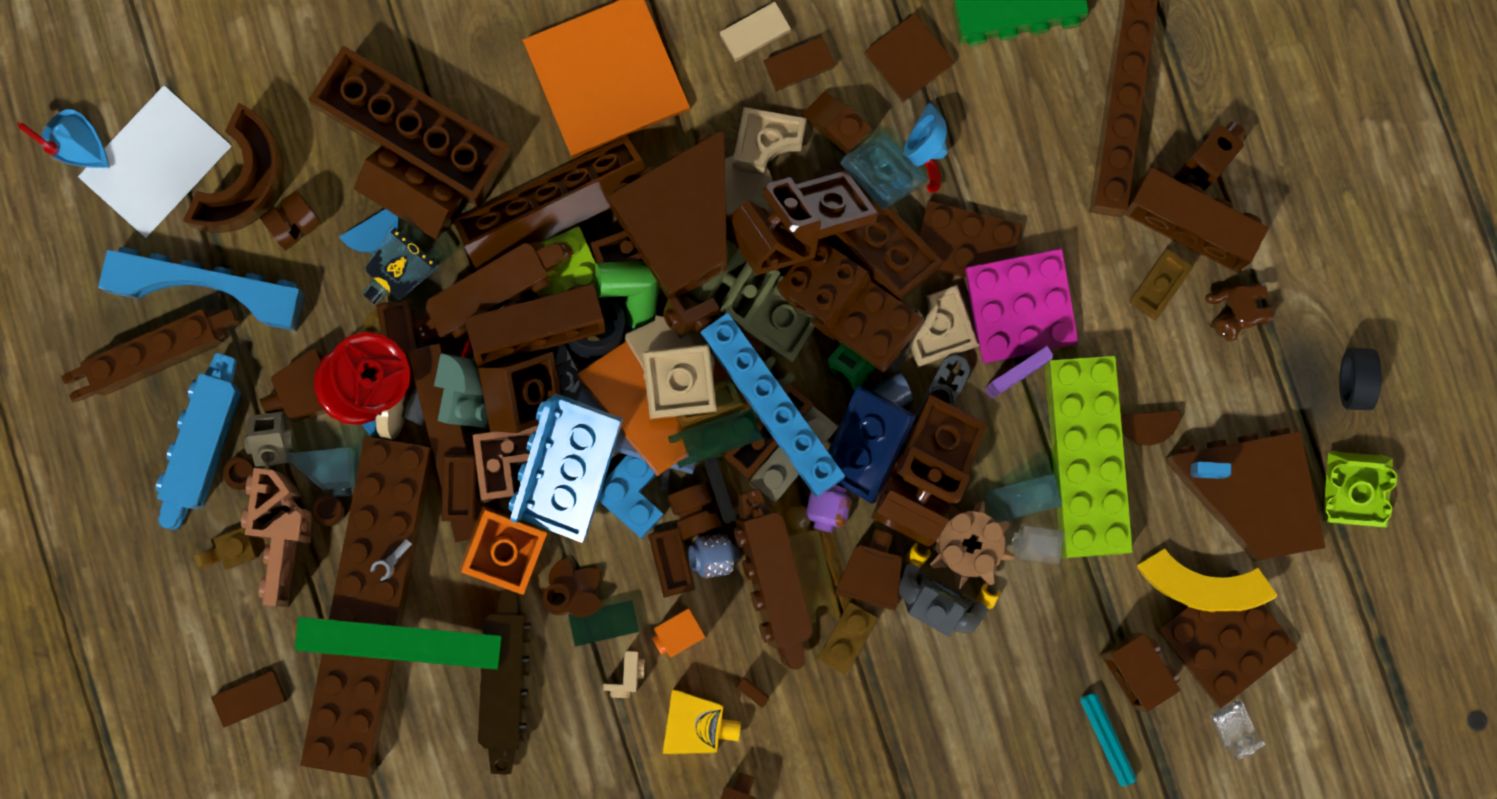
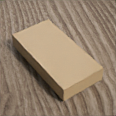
[719,2,791,62]

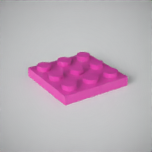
[965,248,1079,363]

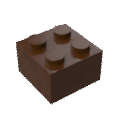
[478,351,561,433]
[1100,633,1181,712]

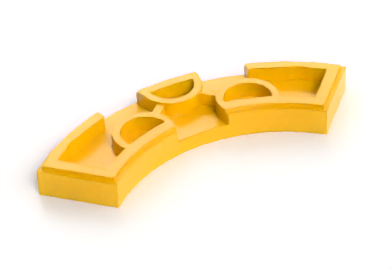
[1137,549,1277,612]

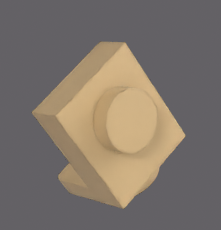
[603,651,645,698]

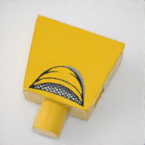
[663,689,741,754]

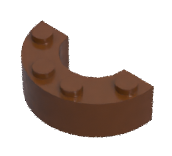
[183,102,284,233]

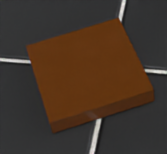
[864,13,954,103]

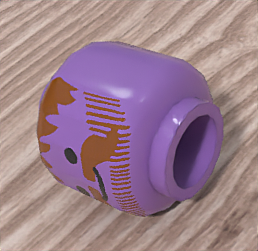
[805,485,852,533]

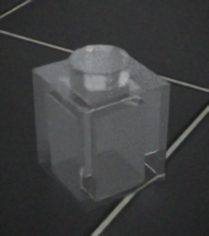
[1012,526,1063,565]

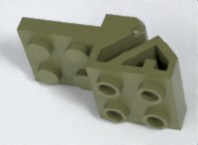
[686,240,815,362]

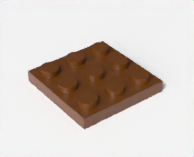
[1157,570,1297,709]

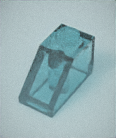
[287,447,359,497]
[985,474,1062,522]

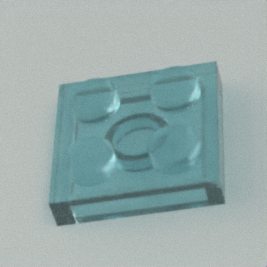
[840,133,927,210]

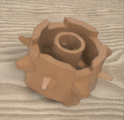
[930,501,1014,589]

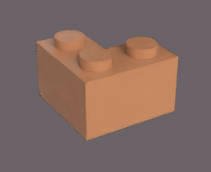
[472,426,538,503]

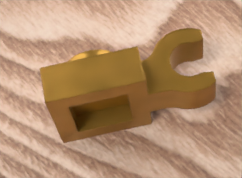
[193,528,258,570]

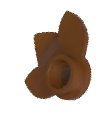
[542,558,603,618]

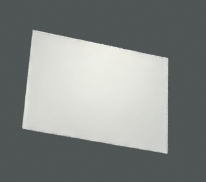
[78,86,232,238]

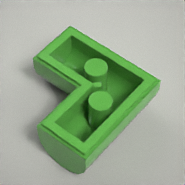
[594,261,660,329]

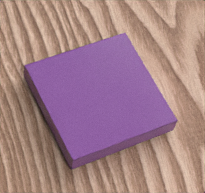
[985,346,1054,398]

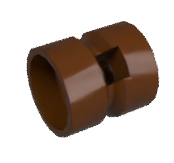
[260,190,322,251]
[667,482,722,540]

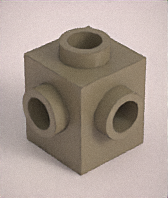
[244,412,295,467]

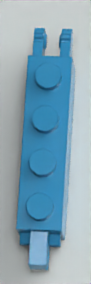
[156,353,242,530]

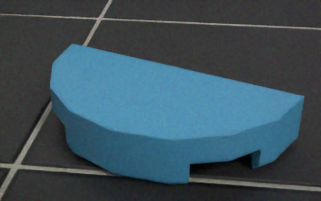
[339,209,400,254]

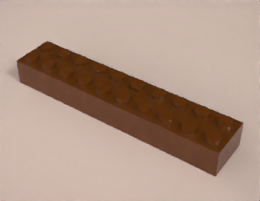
[300,436,434,777]

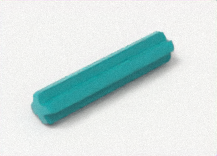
[1080,692,1137,787]

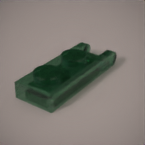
[668,408,762,469]

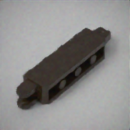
[478,589,532,775]

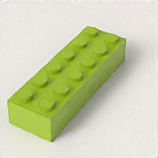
[1044,356,1133,559]

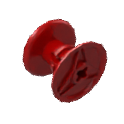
[314,332,410,425]

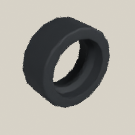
[568,297,627,360]
[1339,348,1382,410]

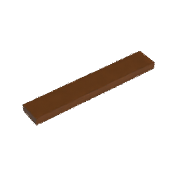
[407,343,482,543]

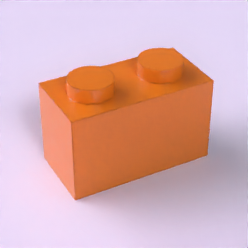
[652,608,706,658]

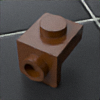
[664,296,720,338]

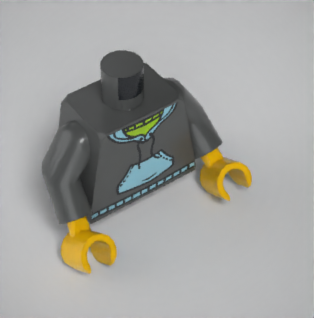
[899,543,1001,637]

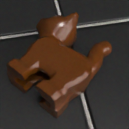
[1205,283,1274,342]

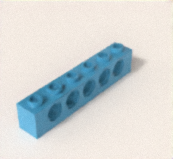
[701,313,845,498]

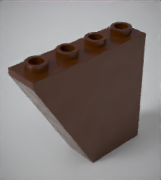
[607,131,727,299]
[1166,428,1326,561]

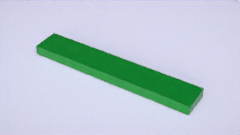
[294,617,501,670]

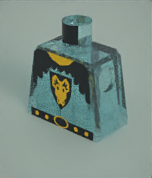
[361,225,439,305]

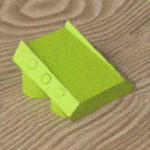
[1323,450,1397,527]

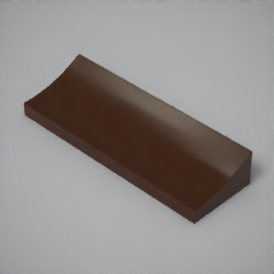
[453,135,646,270]

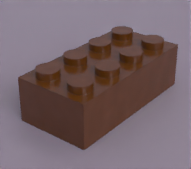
[1124,167,1269,273]

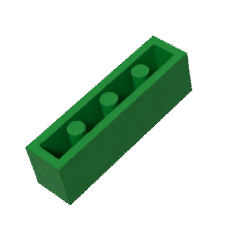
[952,0,1089,46]

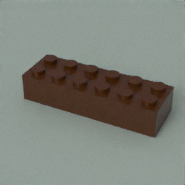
[308,45,513,207]

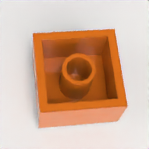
[460,506,547,595]

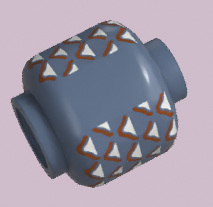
[689,533,739,578]

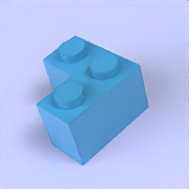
[598,455,664,540]

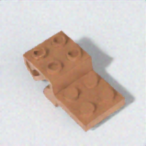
[241,468,314,607]

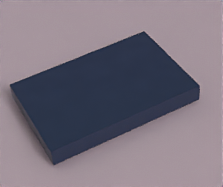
[827,385,916,504]

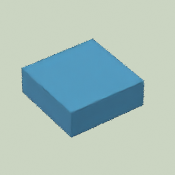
[1191,462,1231,479]

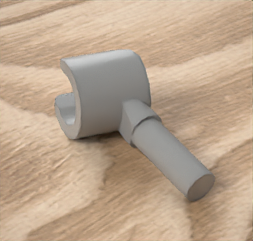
[370,539,412,581]

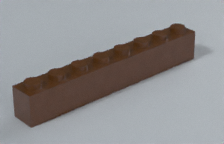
[1089,0,1158,217]

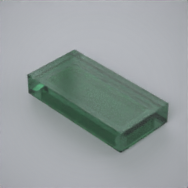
[568,600,640,647]

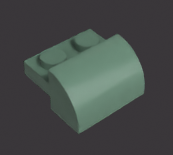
[434,354,489,428]

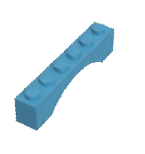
[98,247,305,332]

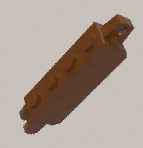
[413,241,574,342]
[61,309,239,402]
[734,489,813,670]

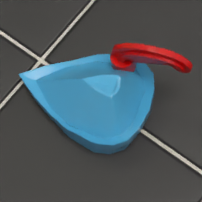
[904,102,948,193]
[17,109,110,168]

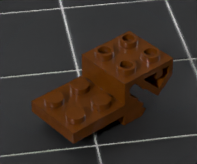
[727,170,878,276]
[776,239,924,372]
[871,395,987,547]

